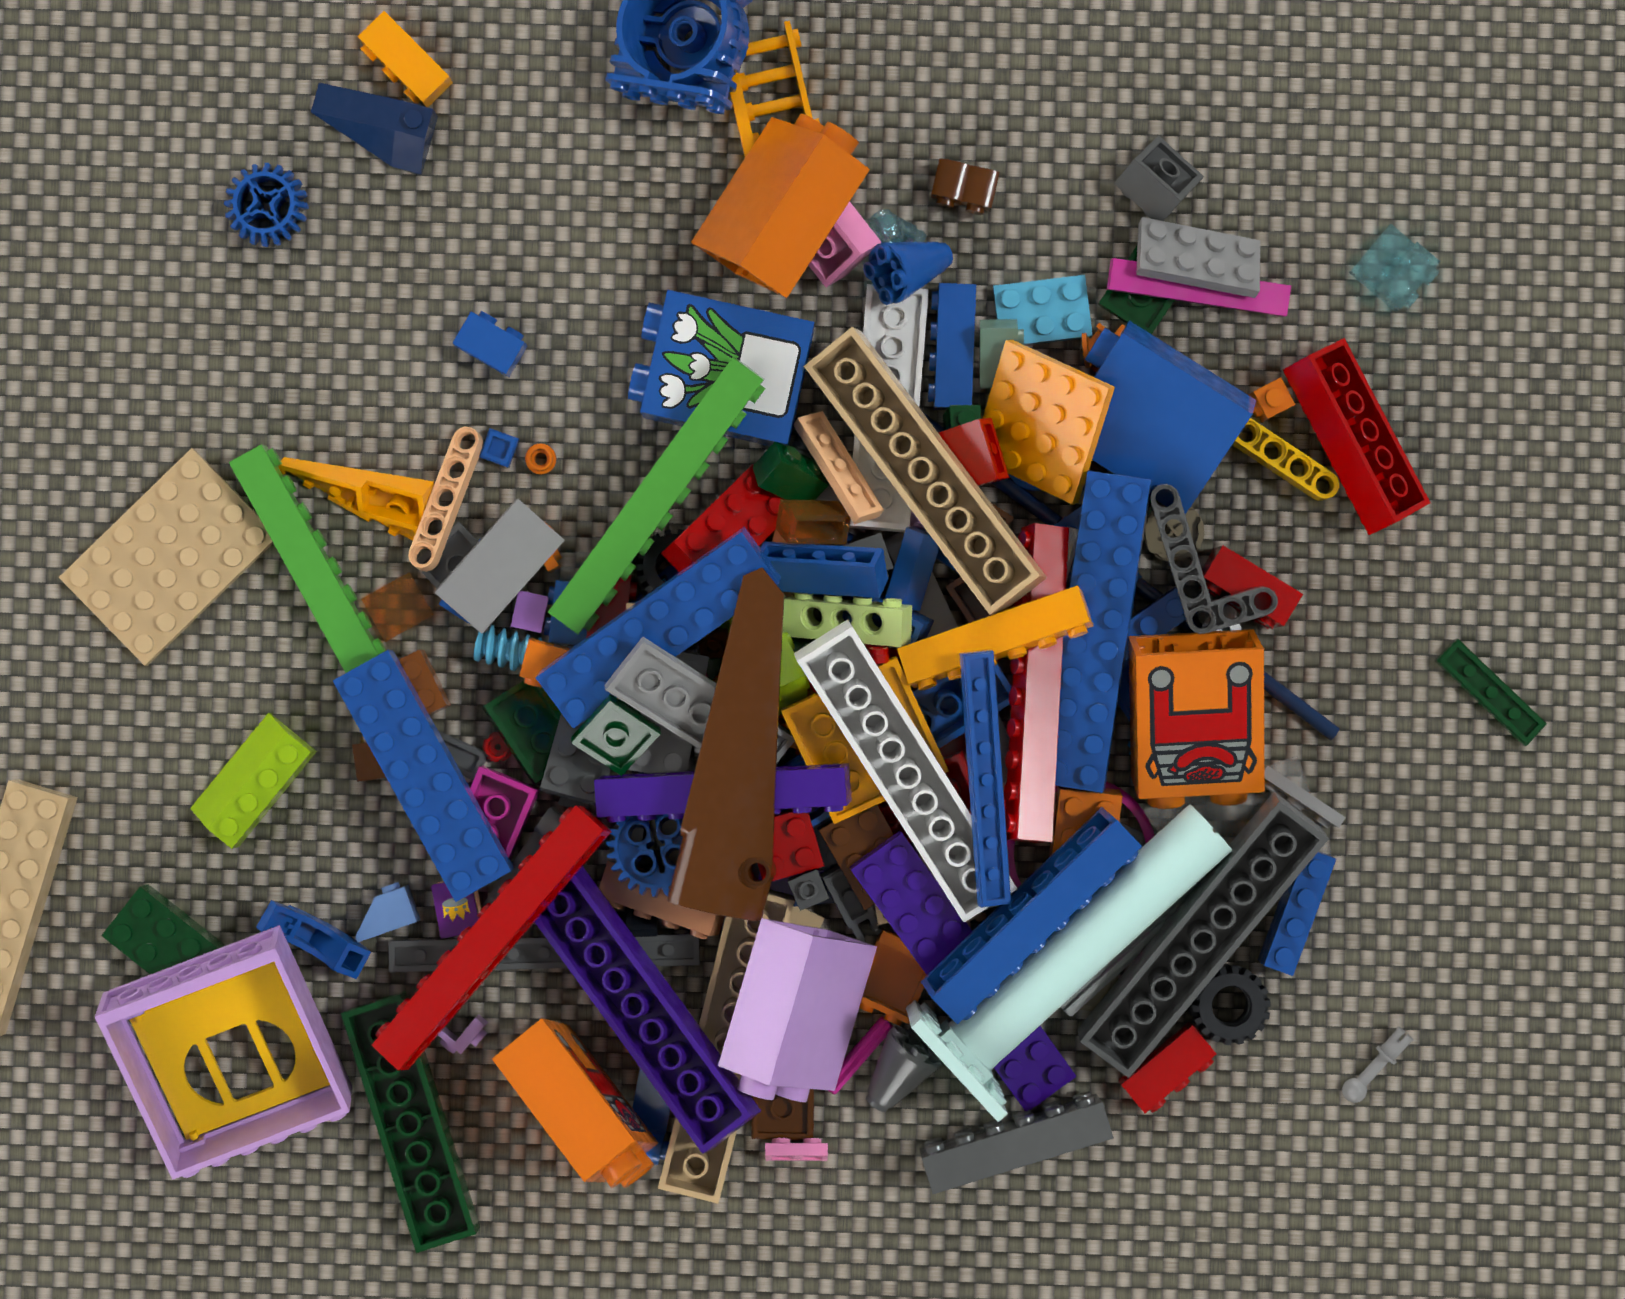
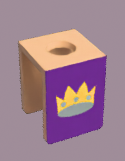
[431,881,482,939]

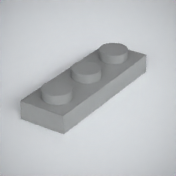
[1264,765,1346,829]

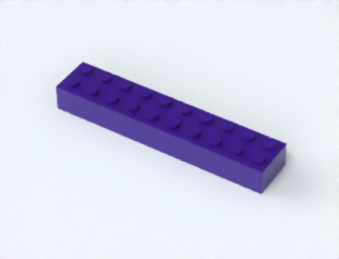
[535,866,761,1154]

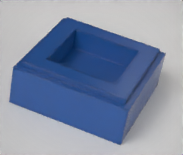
[479,428,520,468]

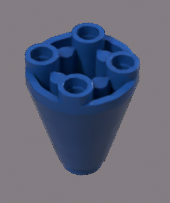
[863,242,953,305]

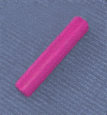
[828,1017,893,1095]

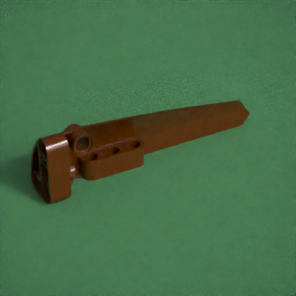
[667,567,785,922]

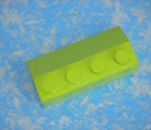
[190,713,317,849]

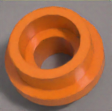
[525,443,556,475]

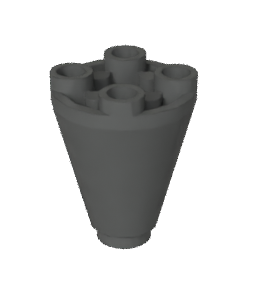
[866,1025,942,1112]

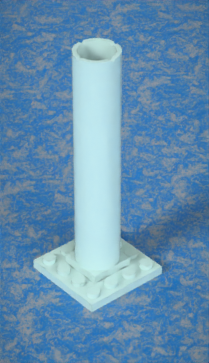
[906,804,1232,1122]

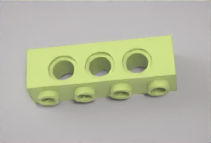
[783,593,912,647]

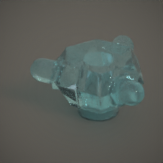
[862,210,926,264]

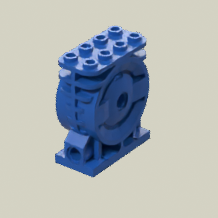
[605,0,753,114]

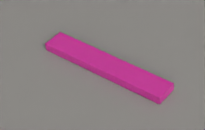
[1106,258,1291,317]

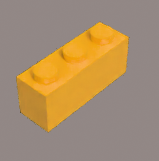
[358,11,453,107]

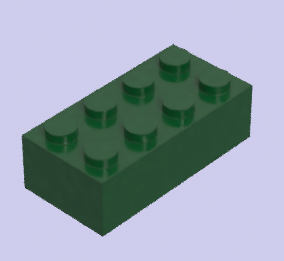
[101,884,226,975]

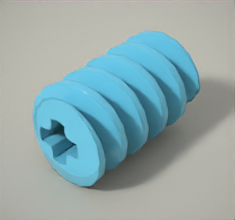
[473,625,542,671]

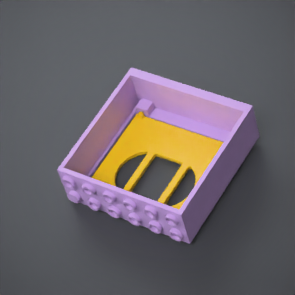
[95,925,353,1180]

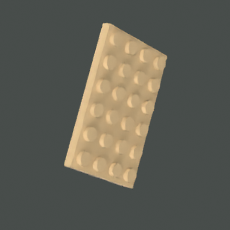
[59,448,273,666]

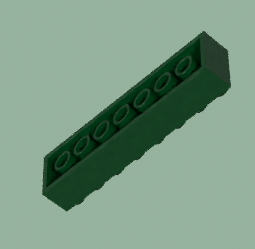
[341,991,480,1253]

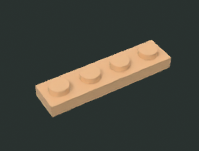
[793,411,884,524]

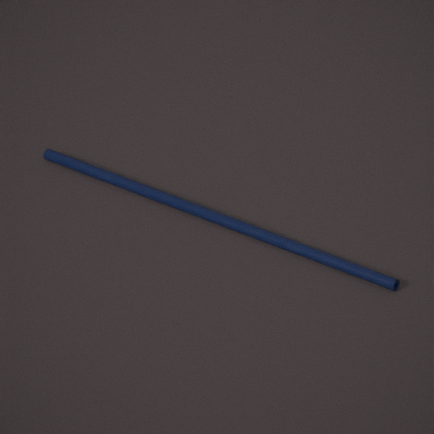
[923,412,1340,741]

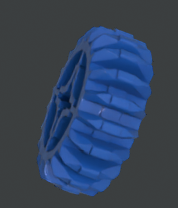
[224,163,309,247]

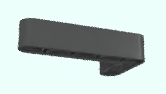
[1150,484,1278,634]

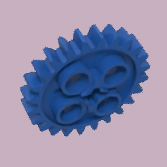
[606,814,683,898]

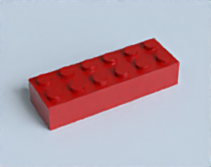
[1283,338,1431,535]

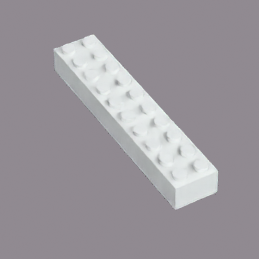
[794,620,1017,922]

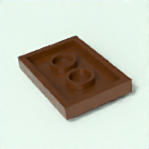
[818,805,894,910]

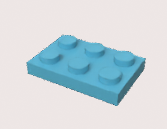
[993,275,1093,345]

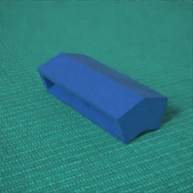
[885,526,939,611]

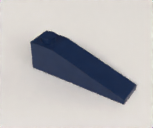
[311,83,438,176]

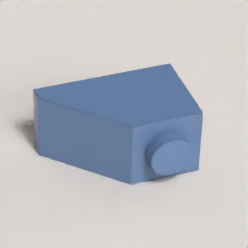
[355,882,421,943]

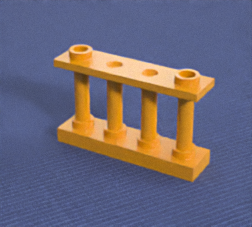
[730,20,820,157]

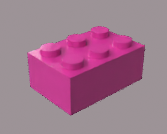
[470,766,540,861]

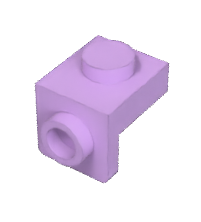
[438,1015,488,1054]

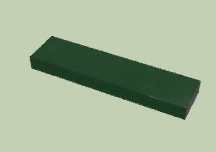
[1435,638,1547,746]

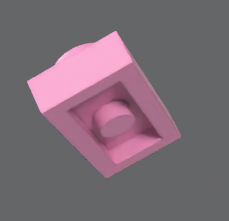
[765,1138,828,1161]

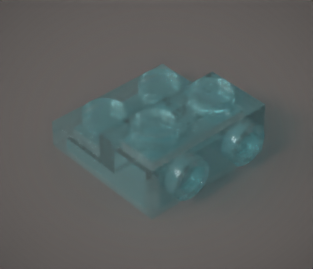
[1349,224,1441,312]

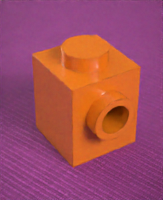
[1249,377,1295,422]

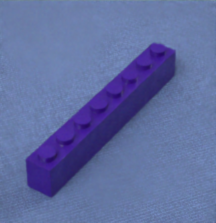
[594,763,852,822]

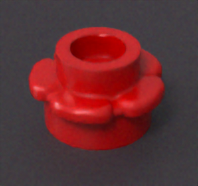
[483,732,512,762]

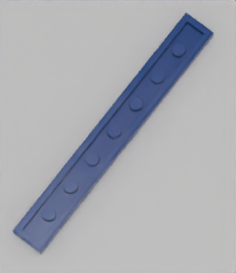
[959,650,1011,908]

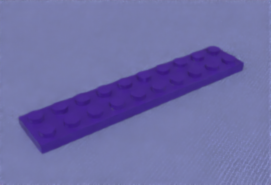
[849,831,1077,1111]

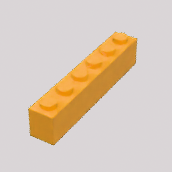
[897,585,1094,690]

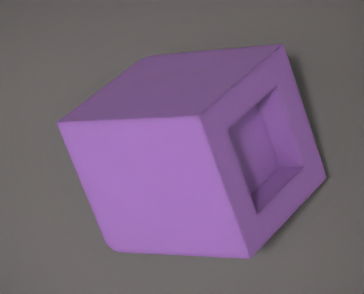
[511,591,549,634]

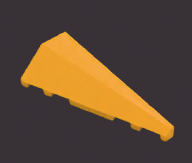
[278,457,434,541]

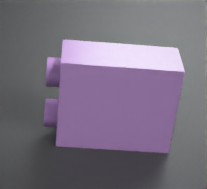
[718,918,877,1102]

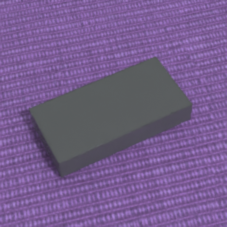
[438,730,488,780]

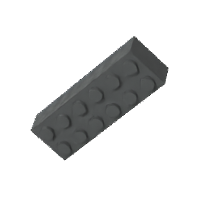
[919,1091,1114,1194]

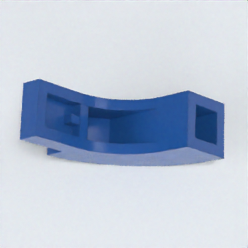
[256,900,371,979]

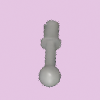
[1342,1026,1414,1103]

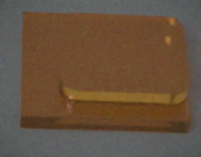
[361,572,434,642]

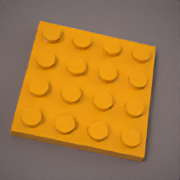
[983,340,1115,505]
[781,656,949,824]

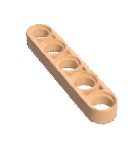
[408,426,483,572]

